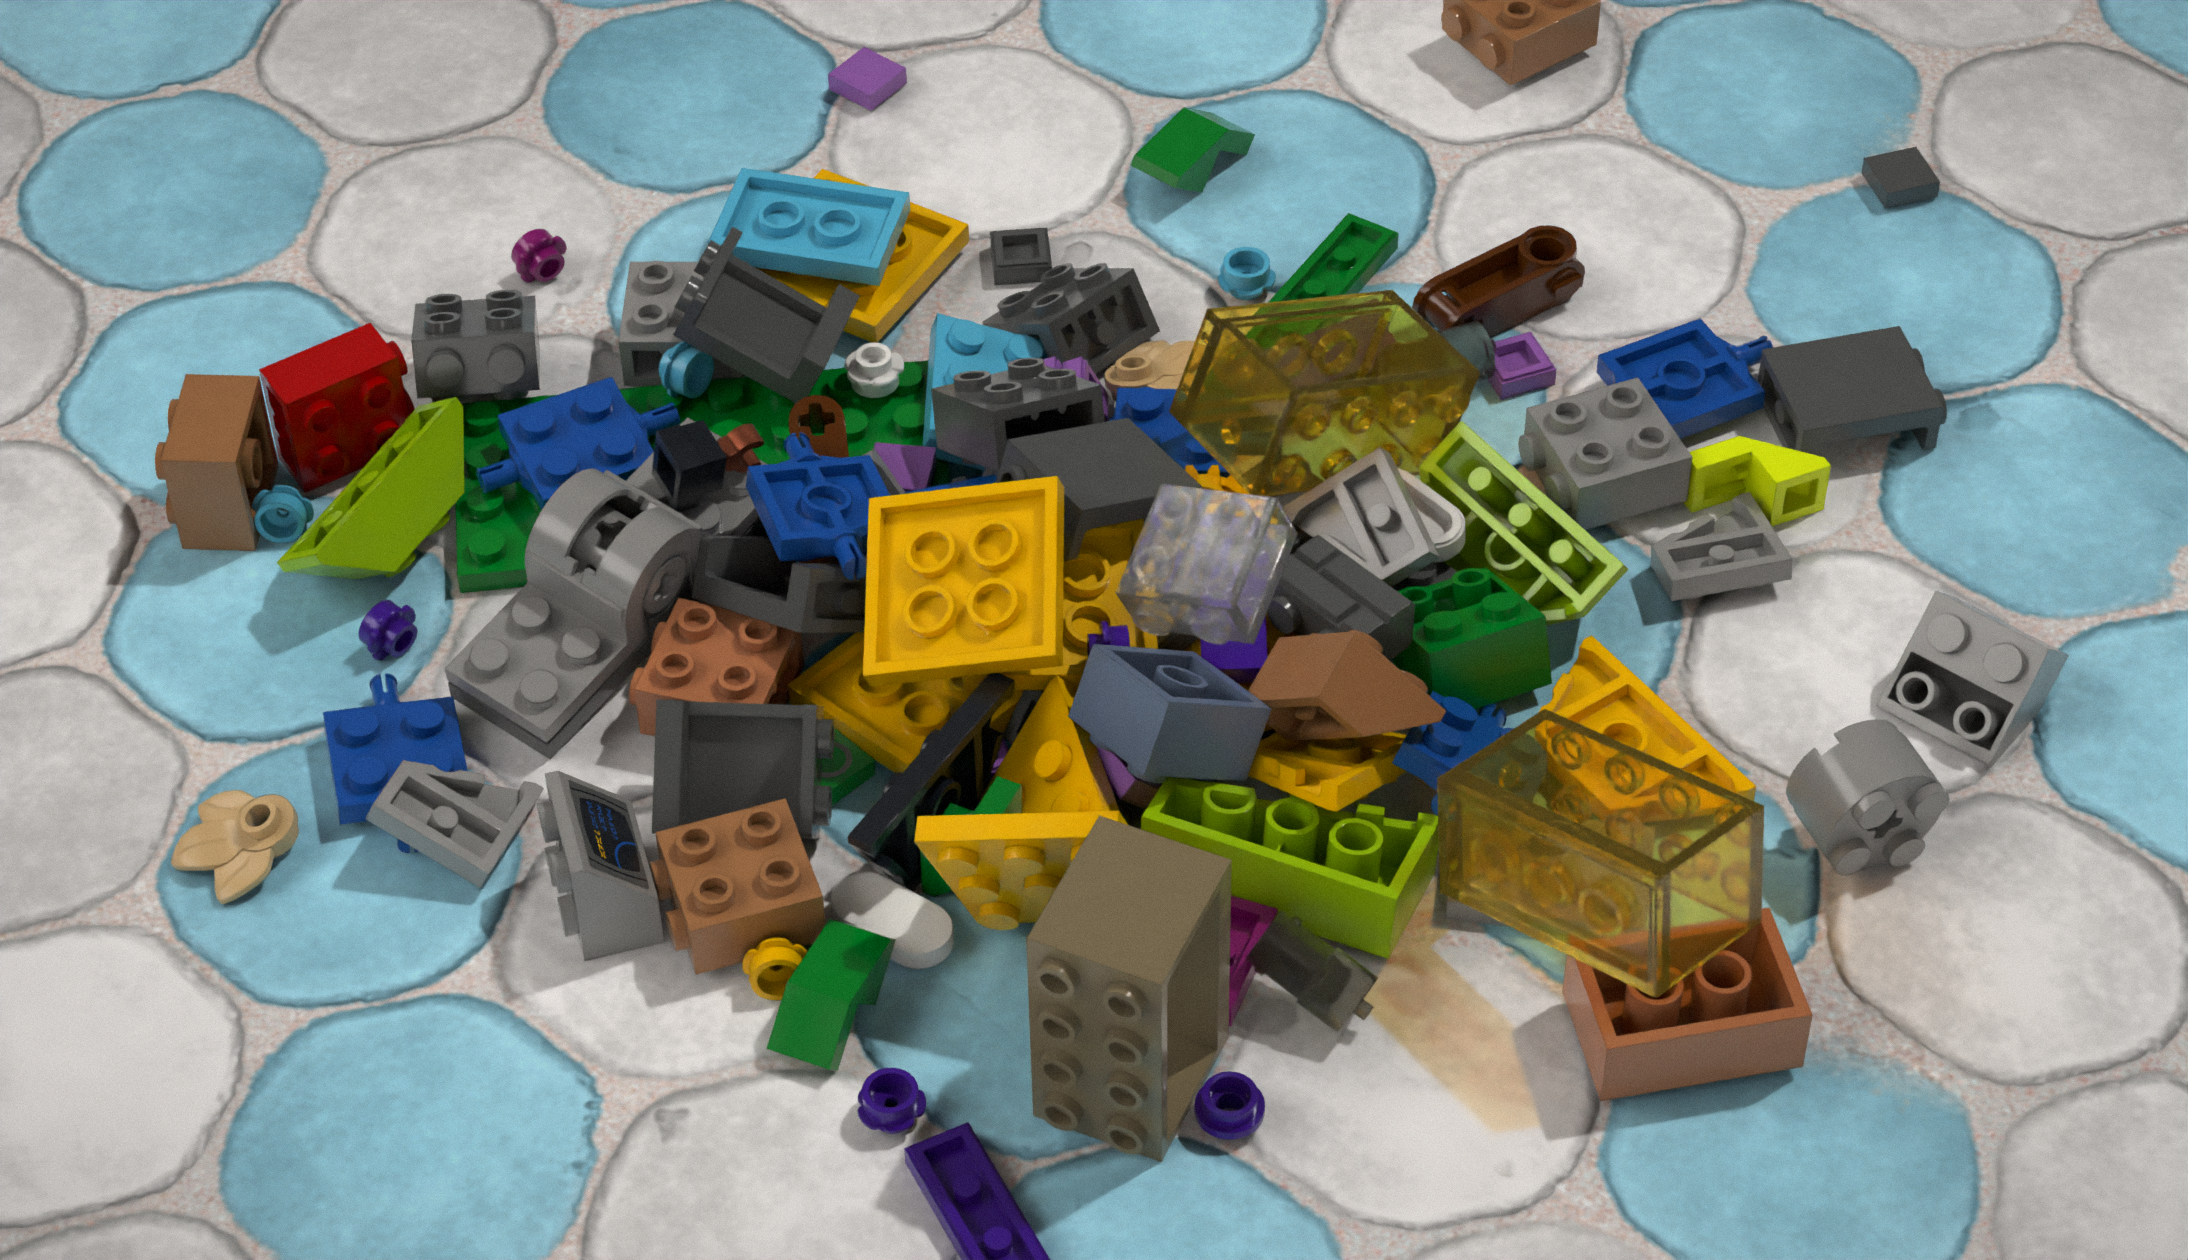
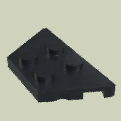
[847,673,1015,892]

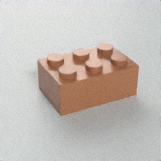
[1562,908,1813,1101]

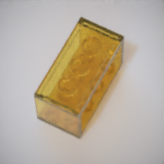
[1169,290,1480,498]
[1437,709,1764,998]

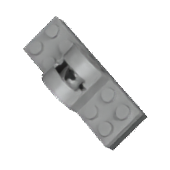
[445,417,767,760]

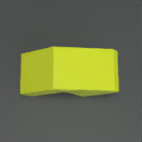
[1683,436,1831,526]

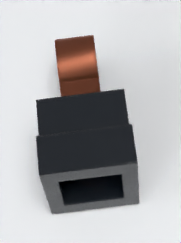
[651,420,765,512]

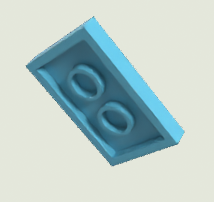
[708,168,910,286]
[922,313,1048,470]

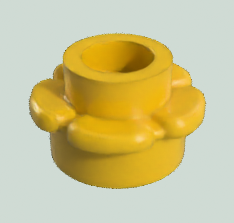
[742,937,807,1000]

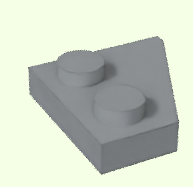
[1280,447,1440,587]
[1650,492,1793,601]
[365,760,544,888]

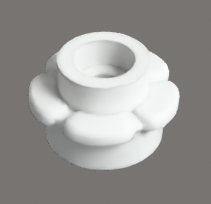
[844,342,904,398]

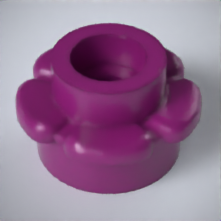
[511,229,567,283]

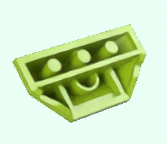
[277,397,464,579]
[1419,421,1628,626]

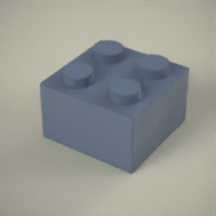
[1068,644,1272,783]

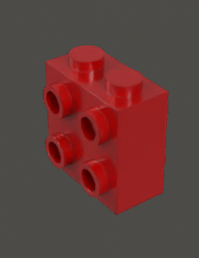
[259,323,415,493]

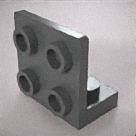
[982,263,1160,374]

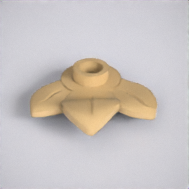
[1104,340,1218,402]
[171,790,299,904]

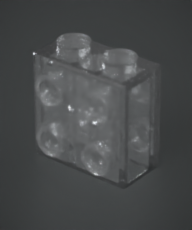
[1115,484,1298,644]

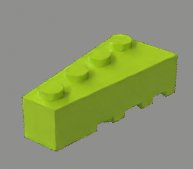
[1141,777,1442,959]

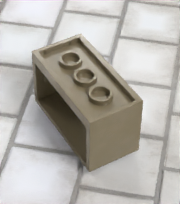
[1026,815,1232,1162]

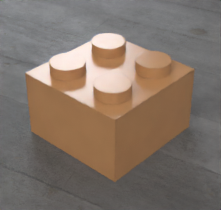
[155,374,279,551]

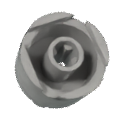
[1786,719,1950,876]

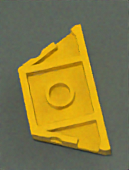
[1529,635,1756,821]
[980,675,1120,813]
[1248,732,1407,812]

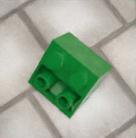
[1392,567,1552,709]

